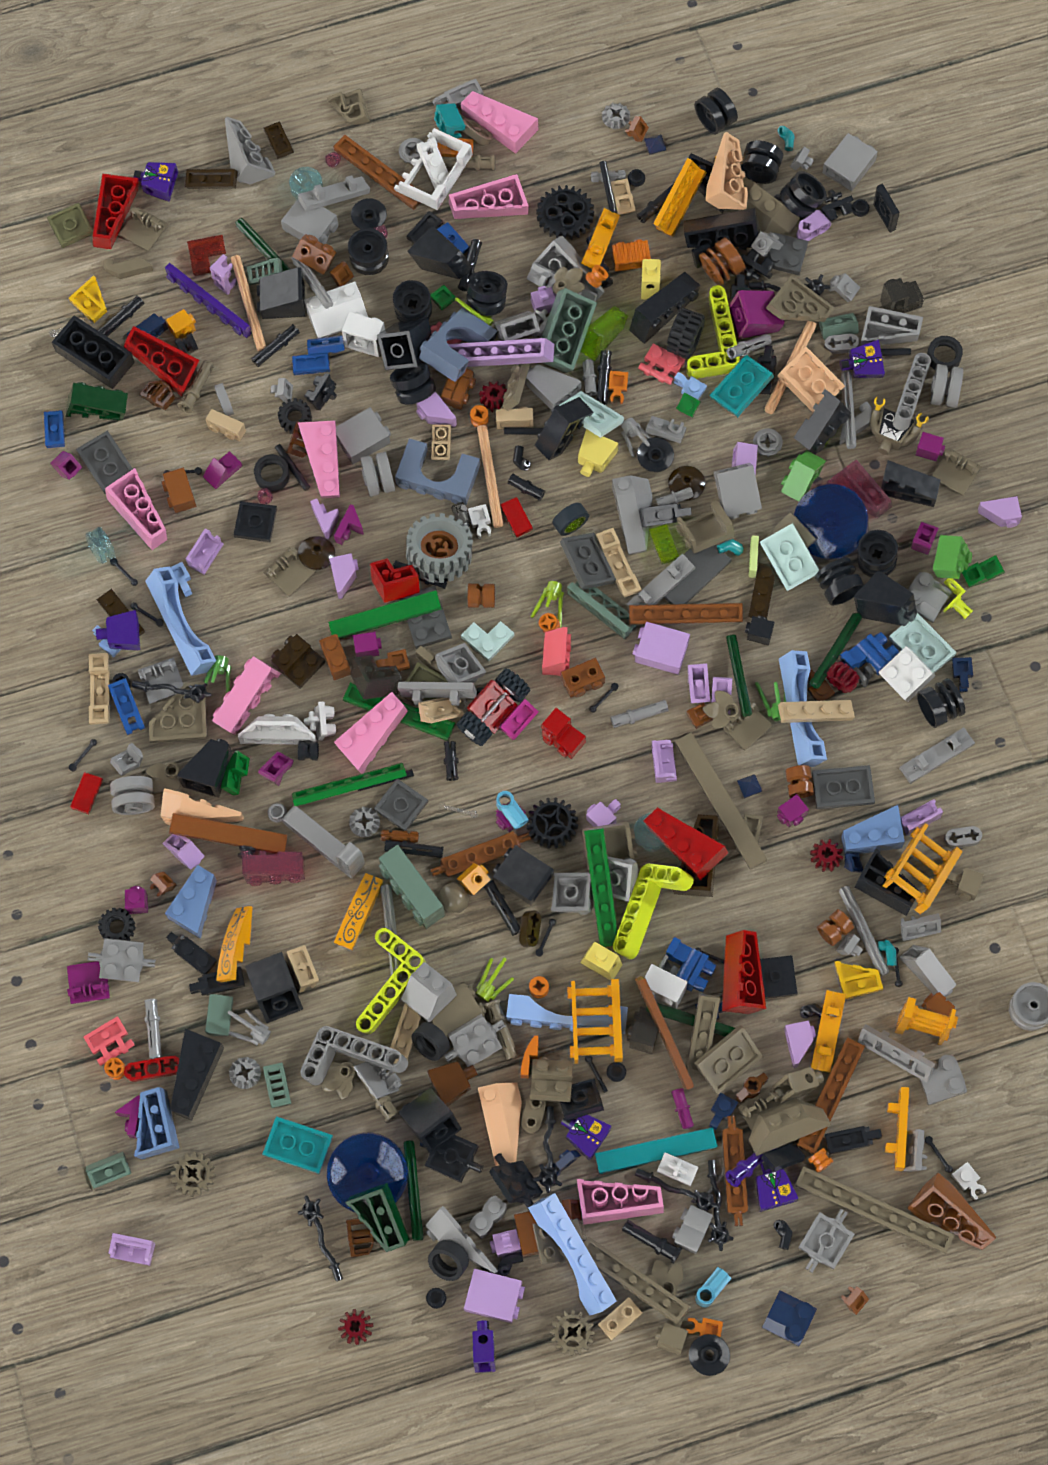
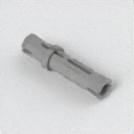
[727,334,772,359]
[610,700,669,728]
[144,999,162,1059]

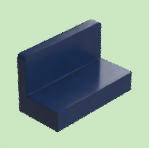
[127,313,168,338]

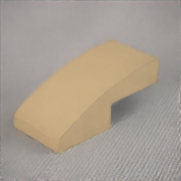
[611,178,636,215]

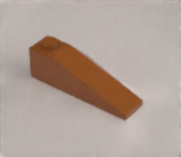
[907,1173,996,1250]

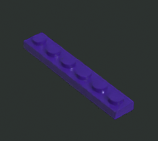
[165,262,252,338]

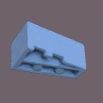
[841,805,905,856]
[165,865,217,939]
[134,1087,180,1159]

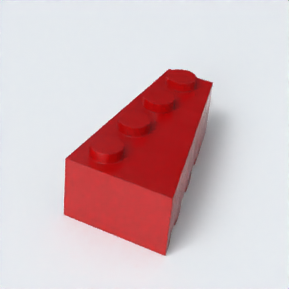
[92,173,139,249]
[124,326,199,397]
[643,807,728,880]
[722,930,766,1014]

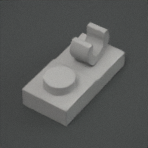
[645,416,687,443]
[901,913,941,941]
[903,1129,927,1172]

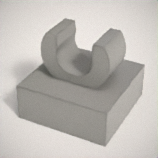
[790,146,814,171]
[270,378,293,403]
[836,934,863,956]

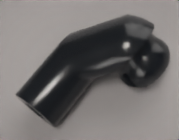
[513,445,531,471]
[800,1003,830,1019]
[774,1220,793,1250]
[497,1252,524,1276]

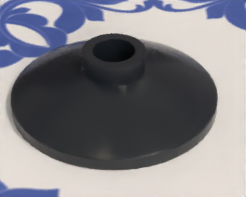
[351,198,387,229]
[637,437,674,472]
[689,1334,730,1376]

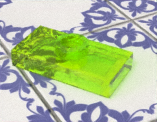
[649,524,679,565]

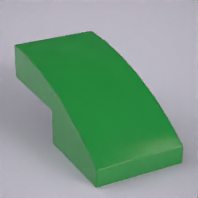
[962,555,1005,588]
[221,751,250,796]

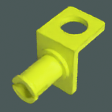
[943,578,973,619]

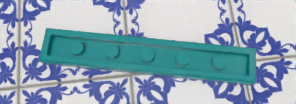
[595,1127,717,1174]

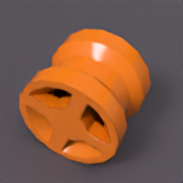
[585,264,608,288]
[470,405,489,428]
[539,613,560,632]
[529,976,549,999]
[104,1058,125,1080]
[808,1148,834,1173]

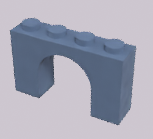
[419,308,498,382]
[395,438,480,505]

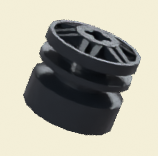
[393,280,432,322]
[857,529,898,578]
[815,557,865,606]
[917,678,965,728]

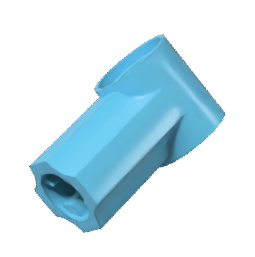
[496,791,529,830]
[695,1267,731,1308]

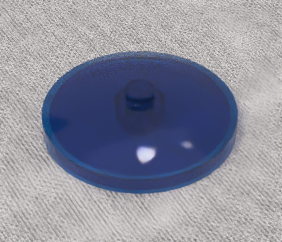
[794,484,869,560]
[327,1132,408,1212]

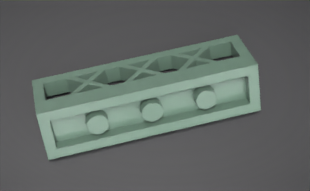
[567,581,639,639]

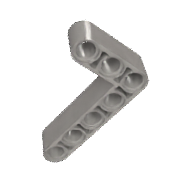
[281,806,365,879]
[300,1026,408,1086]

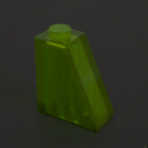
[580,306,628,361]

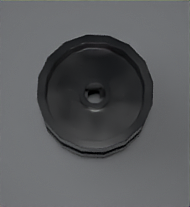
[694,87,738,135]
[740,140,784,184]
[780,171,827,218]
[348,228,389,275]
[466,271,508,316]
[390,361,436,405]

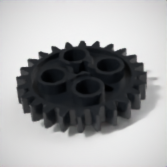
[536,185,594,240]

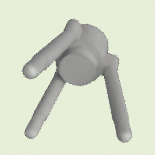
[621,418,652,457]
[228,1009,271,1046]

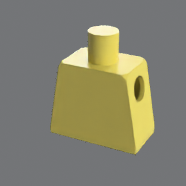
[641,259,661,300]
[578,429,618,477]
[580,942,622,981]

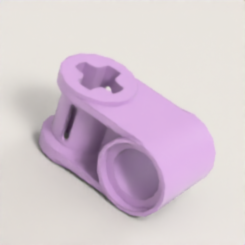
[796,210,831,241]

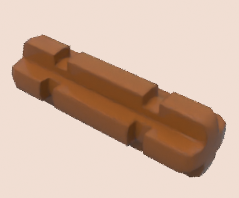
[381,830,419,843]

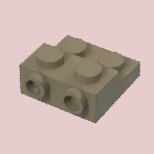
[530,1057,573,1102]

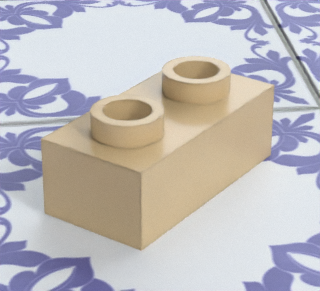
[496,407,534,429]
[205,409,246,441]
[598,1297,642,1342]

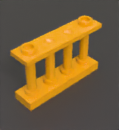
[883,823,963,914]
[567,979,623,1064]
[895,997,958,1045]

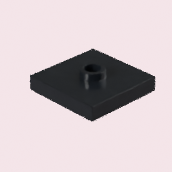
[873,183,900,233]
[233,501,277,542]
[760,955,798,999]
[559,1078,604,1120]

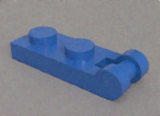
[108,678,145,735]

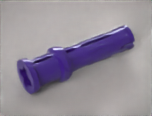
[725,1148,776,1187]

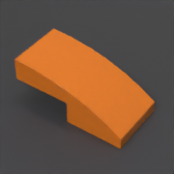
[520,1035,539,1079]

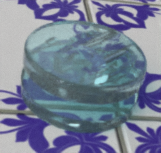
[289,167,323,200]
[85,527,116,564]
[634,813,665,852]

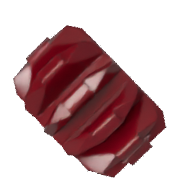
[479,381,507,413]
[826,661,860,693]
[810,839,843,872]
[338,1309,374,1345]

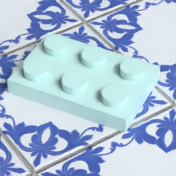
[559,391,624,438]
[760,523,819,591]
[888,613,957,673]

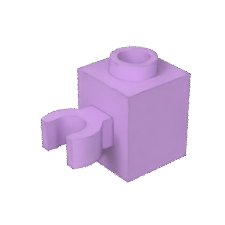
[530,286,556,314]
[586,799,621,827]
[490,1229,522,1257]

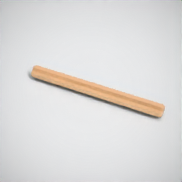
[231,255,266,351]
[764,321,816,414]
[477,425,503,528]

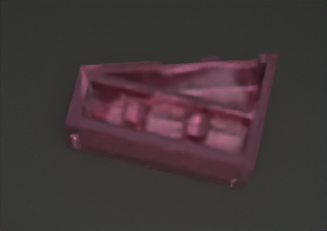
[827,459,892,518]
[241,851,305,886]

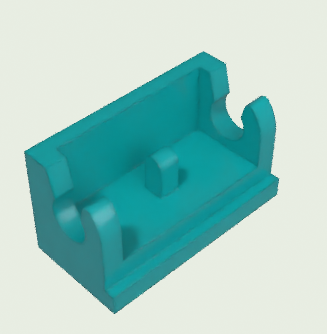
[434,103,466,139]

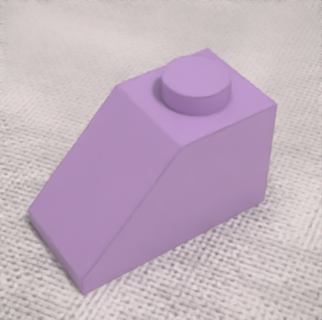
[416,392,457,427]
[978,496,1022,528]
[329,553,359,599]
[162,834,205,870]
[784,1021,816,1068]

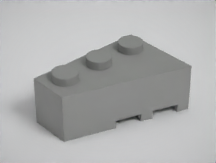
[860,306,923,346]

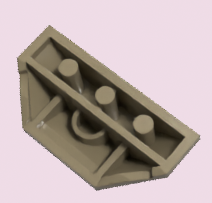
[735,177,800,234]
[749,1098,831,1156]

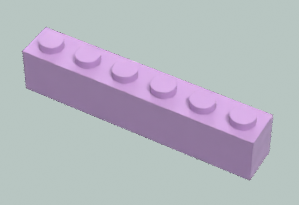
[448,338,554,367]

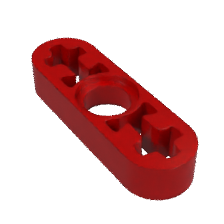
[124,1056,179,1082]

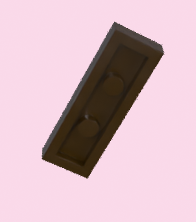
[185,169,238,189]
[748,563,776,618]
[96,588,145,636]

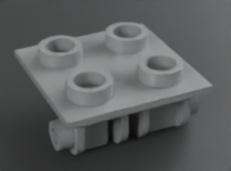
[138,657,183,704]
[353,1054,402,1099]

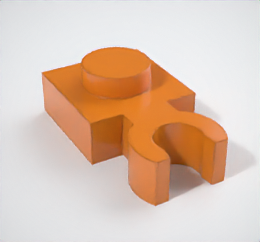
[608,371,628,404]
[686,1318,723,1337]

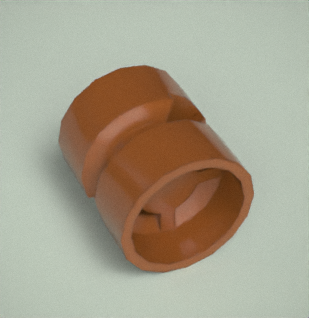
[468,583,495,608]
[785,765,814,799]
[817,909,854,946]

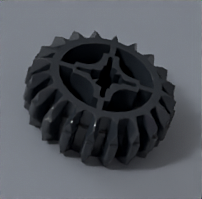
[526,797,578,849]

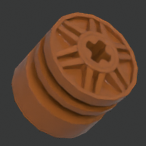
[699,237,746,286]

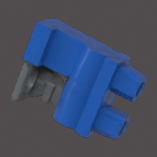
[840,632,899,687]
[658,937,717,992]

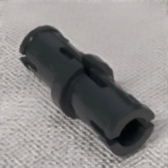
[508,473,545,501]
[444,741,459,781]

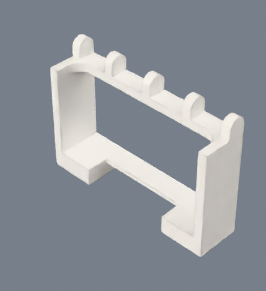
[394,128,473,210]

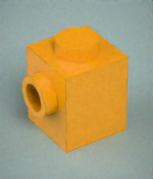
[166,309,196,339]
[457,863,491,895]

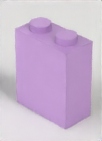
[633,622,690,675]
[464,1269,525,1323]

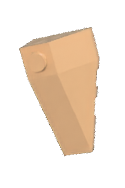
[705,132,748,210]
[161,788,244,825]
[478,1082,522,1166]

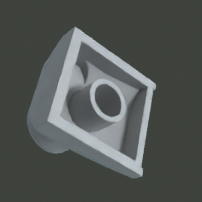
[908,572,952,623]
[435,643,486,683]
[607,856,639,902]
[551,873,594,915]
[919,1054,967,1106]

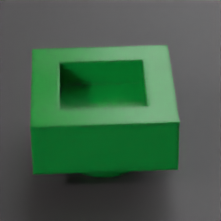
[431,285,456,310]
[676,393,701,418]

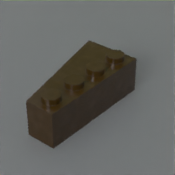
[672,814,720,897]

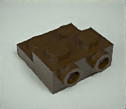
[271,634,326,689]

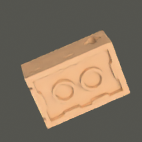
[777,347,845,413]

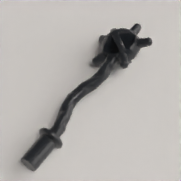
[749,274,830,296]
[132,681,212,703]
[533,1106,562,1193]
[707,1160,734,1251]
[635,1169,720,1212]
[298,1195,343,1282]

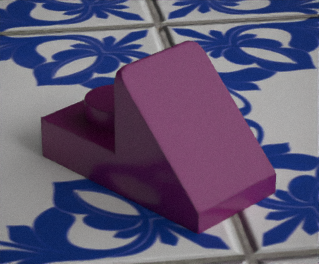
[203,451,243,490]
[334,504,364,545]
[911,522,939,555]
[258,751,294,786]
[115,1095,140,1139]

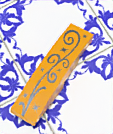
[334,873,384,951]
[216,906,253,982]

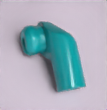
[777,125,795,152]
[717,539,744,556]
[878,940,897,966]

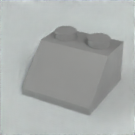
[401,962,457,1022]

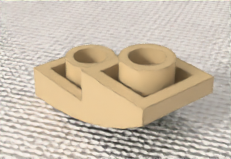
[431,424,451,460]

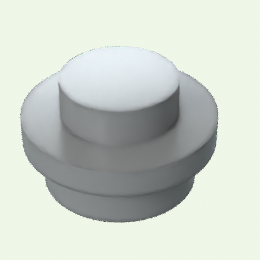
[268,803,287,823]

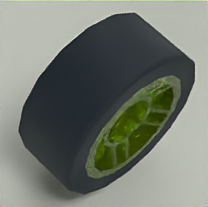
[552,502,589,536]

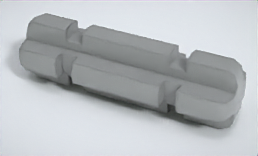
[591,170,626,182]

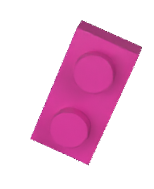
[499,699,539,740]

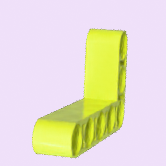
[687,285,740,379]
[613,863,694,960]
[356,928,426,1035]

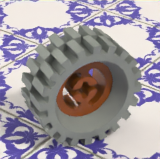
[406,513,473,583]

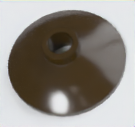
[668,466,706,501]
[298,536,336,570]

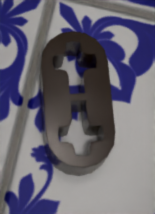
[519,910,541,948]

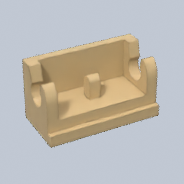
[418,698,464,723]
[285,945,319,993]

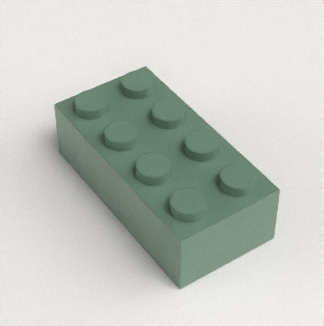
[541,288,597,373]
[378,845,445,929]

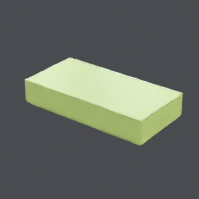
[748,535,759,578]

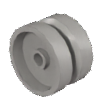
[930,364,963,408]
[360,452,395,497]
[110,776,155,815]
[1009,982,1048,1031]

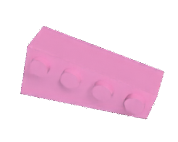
[461,91,538,154]
[449,174,529,219]
[298,421,340,498]
[105,468,167,550]
[212,656,281,735]
[334,692,408,774]
[577,1179,664,1225]

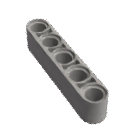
[893,353,931,431]

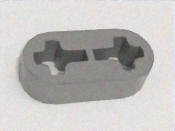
[824,334,859,355]
[214,383,234,416]
[944,826,982,848]

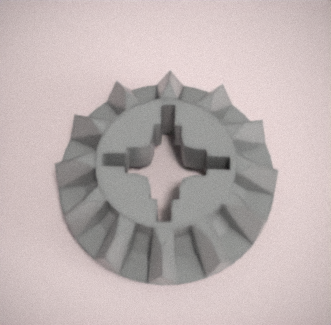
[602,102,630,129]
[399,138,423,163]
[753,428,783,457]
[349,807,380,837]
[229,1057,261,1089]

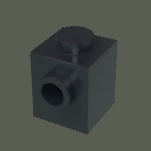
[745,616,775,646]

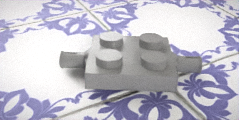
[87,938,156,982]
[444,1014,506,1067]
[798,1209,855,1273]

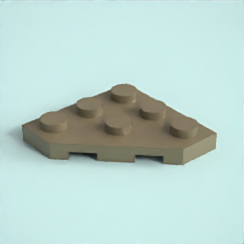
[766,275,834,322]
[149,681,208,743]

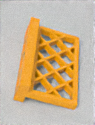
[653,158,707,237]

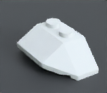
[238,714,317,745]

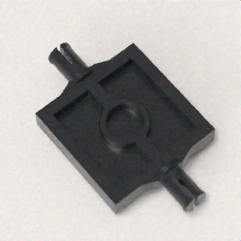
[420,1135,484,1183]
[489,1153,543,1212]

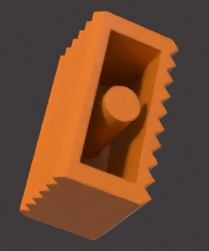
[612,239,651,272]

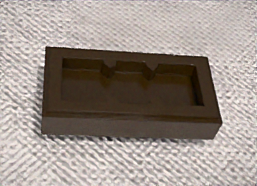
[264,121,294,159]

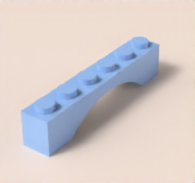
[145,566,216,676]
[779,650,827,767]
[506,994,628,1034]
[528,1193,617,1316]

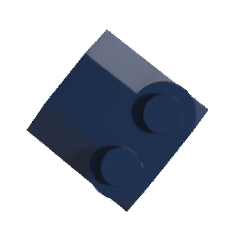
[762,1290,817,1347]

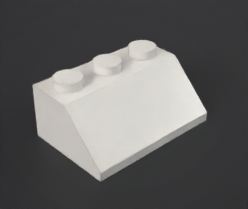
[304,282,368,338]

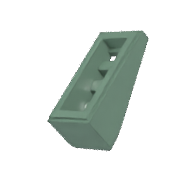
[247,258,283,285]
[263,1063,291,1108]

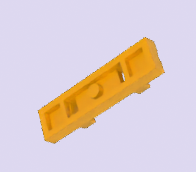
[581,208,620,268]
[811,990,846,1073]
[885,1087,909,1171]

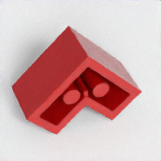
[370,558,420,603]
[541,708,586,759]

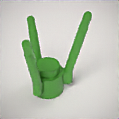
[204,655,231,693]
[755,682,786,721]

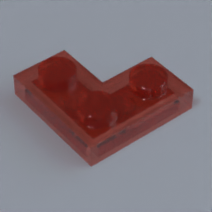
[187,235,226,276]

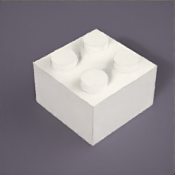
[342,312,385,357]
[879,646,936,702]
[640,964,687,1009]

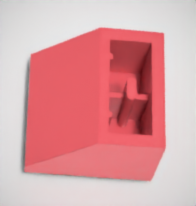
[542,627,571,676]

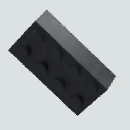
[52,315,135,389]

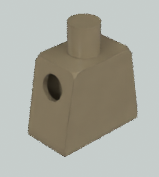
[772,1067,824,1104]

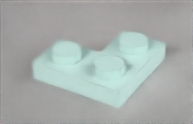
[461,621,515,662]

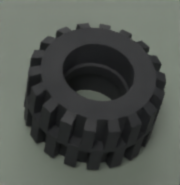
[667,308,705,359]

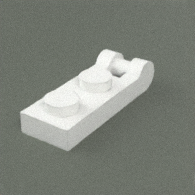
[417,137,449,189]

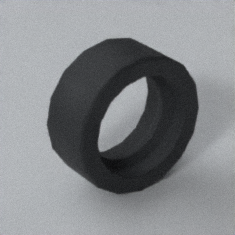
[927,336,963,372]
[254,454,290,492]
[411,1022,450,1061]
[428,1240,469,1281]

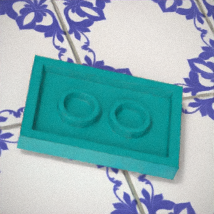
[710,355,774,418]
[262,1116,333,1175]

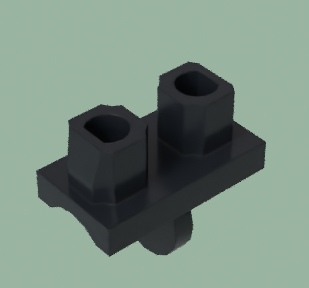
[819,189,854,221]
[741,248,775,281]
[304,373,337,410]

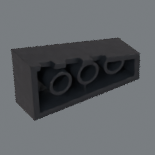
[684,208,760,250]
[629,272,700,344]
[170,1028,224,1121]

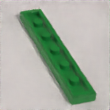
[328,590,442,640]
[343,682,456,741]
[292,763,407,806]
[584,828,618,947]

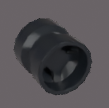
[174,333,198,353]
[298,741,319,761]

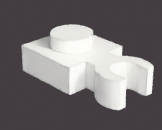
[468,504,491,539]
[951,1162,987,1201]

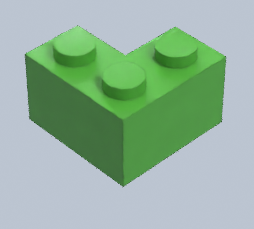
[781,450,826,502]
[933,535,972,579]

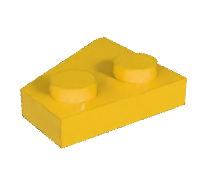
[68,275,107,323]
[834,961,883,999]

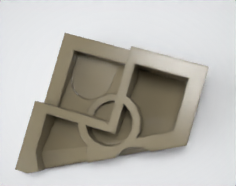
[327,88,370,125]

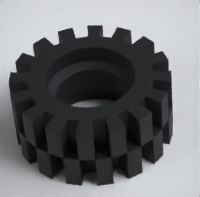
[278,398,312,434]
[98,908,136,941]

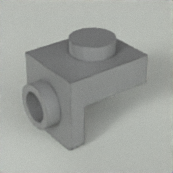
[751,231,783,256]
[827,273,860,302]
[110,743,143,776]

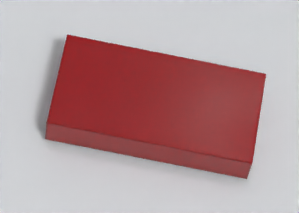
[500,497,533,538]
[70,772,103,815]

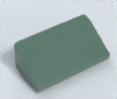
[818,313,859,340]
[205,994,233,1036]
[86,1152,131,1189]

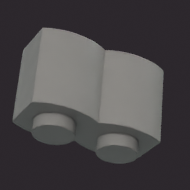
[469,1195,507,1239]
[672,1205,713,1254]

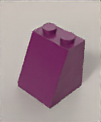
[729,290,785,339]

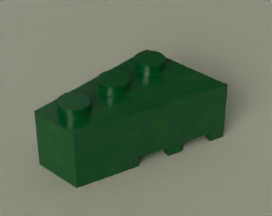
[65,382,128,420]
[345,1183,410,1252]

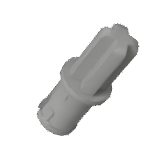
[582,359,597,396]
[656,487,694,506]

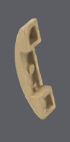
[596,528,642,598]
[89,653,111,725]

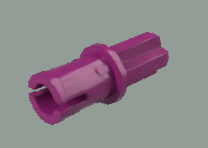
[671,1088,694,1129]

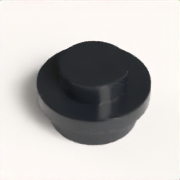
[628,169,646,187]
[852,199,870,217]
[606,1062,626,1082]
[426,1288,447,1309]

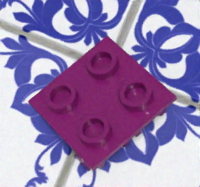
[67,961,110,1004]

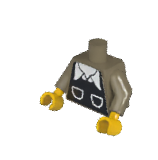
[870,396,929,455]

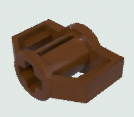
[140,380,175,411]
[286,421,307,458]
[735,1072,769,1104]
[346,1218,375,1257]

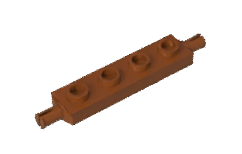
[430,831,531,877]
[722,1116,748,1227]

